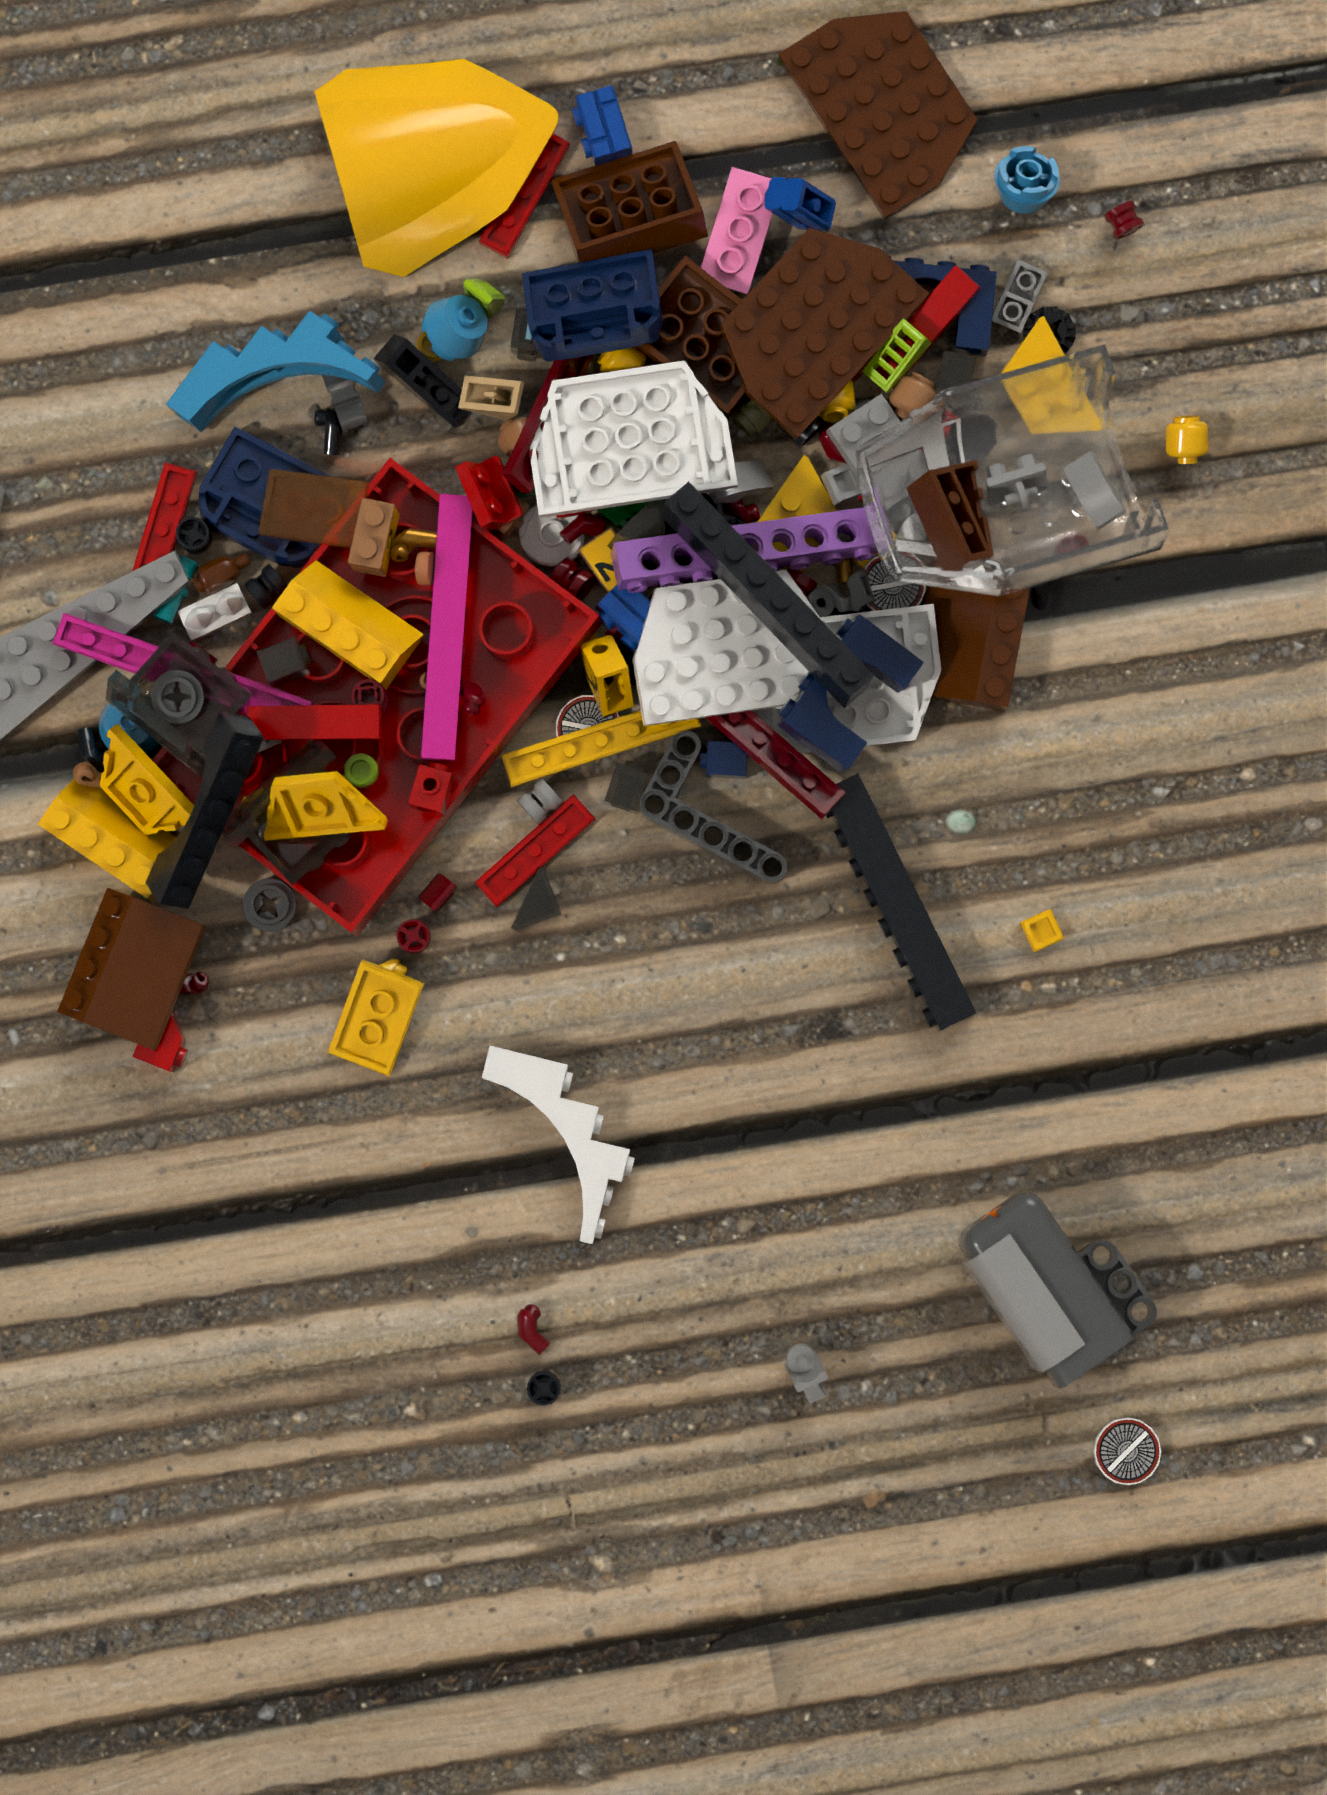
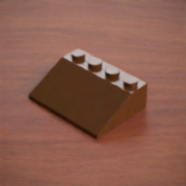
[551,141,708,263]
[636,255,747,420]
[924,564,1032,712]
[57,887,206,1051]

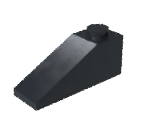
[373,334,469,428]

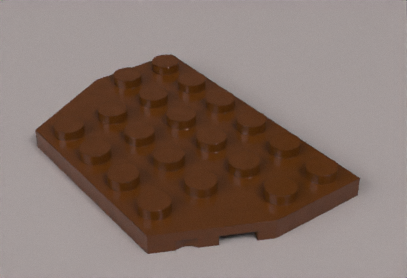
[778,11,978,220]
[720,228,929,440]

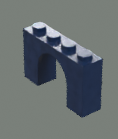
[889,256,997,356]
[777,614,924,773]

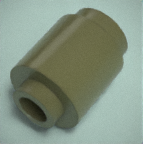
[733,398,773,436]

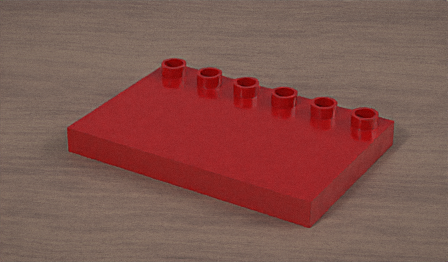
[152,458,602,937]

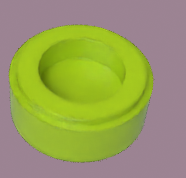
[344,754,379,789]

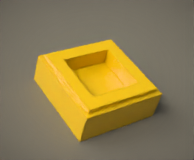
[1020,908,1065,953]

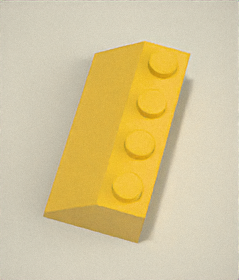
[272,560,425,690]
[38,778,176,902]

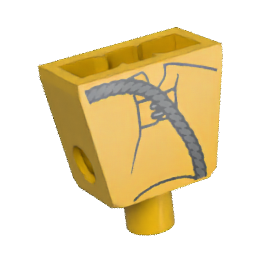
[580,633,634,717]

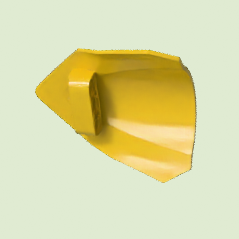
[314,59,559,277]

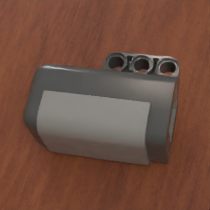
[959,1193,1157,1388]

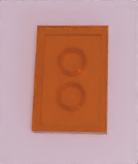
[258,469,369,548]

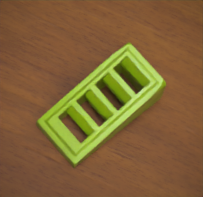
[463,278,505,318]
[862,318,932,394]

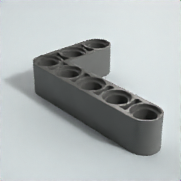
[640,731,787,884]

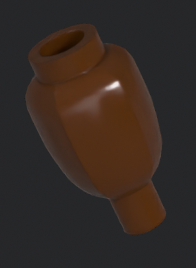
[191,553,251,596]

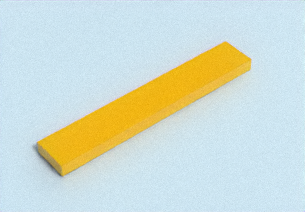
[501,710,701,788]

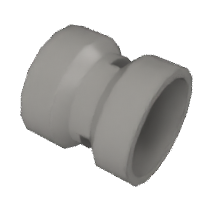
[517,778,563,825]

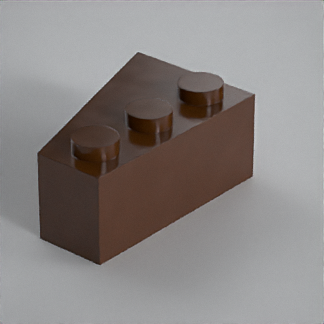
[906,460,994,578]

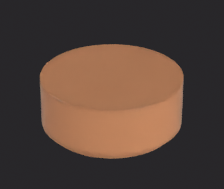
[415,552,435,585]

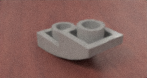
[992,259,1048,333]
[1063,451,1127,529]
[707,460,774,503]

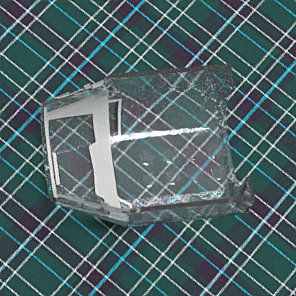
[856,344,1169,596]

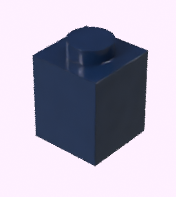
[700,741,747,779]

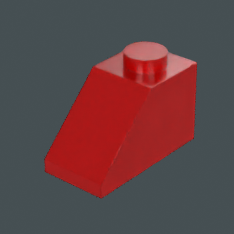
[132,1011,188,1072]

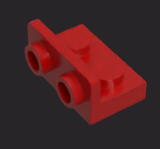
[455,456,524,530]

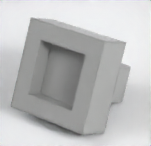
[821,463,864,506]

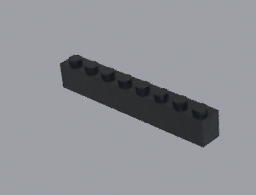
[660,481,874,709]
[826,773,976,1032]

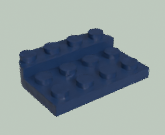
[522,249,663,362]
[199,427,352,568]

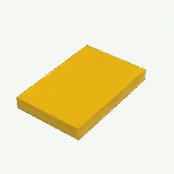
[327,959,425,1077]

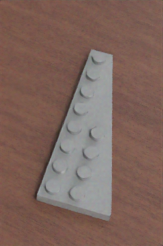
[0,551,191,742]

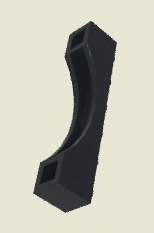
[145,711,264,909]

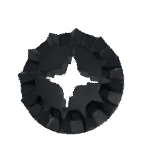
[1023,306,1076,354]

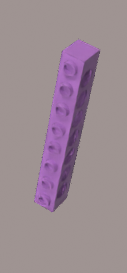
[611,506,880,593]

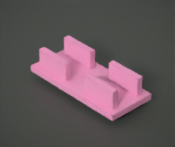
[701,167,773,295]

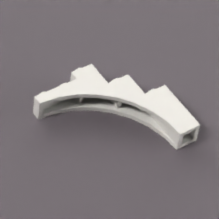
[482,1046,635,1244]

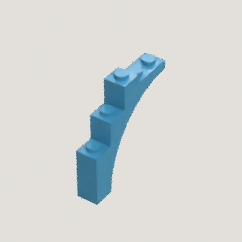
[166,310,386,433]

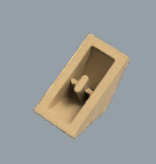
[458,376,524,421]

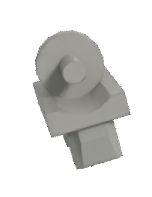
[986,454,1048,510]
[785,1343,828,1404]

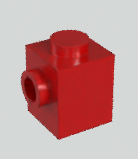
[408,762,455,817]

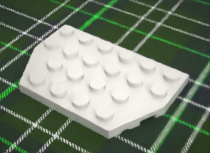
[529,360,738,518]
[632,570,834,727]
[754,604,941,754]

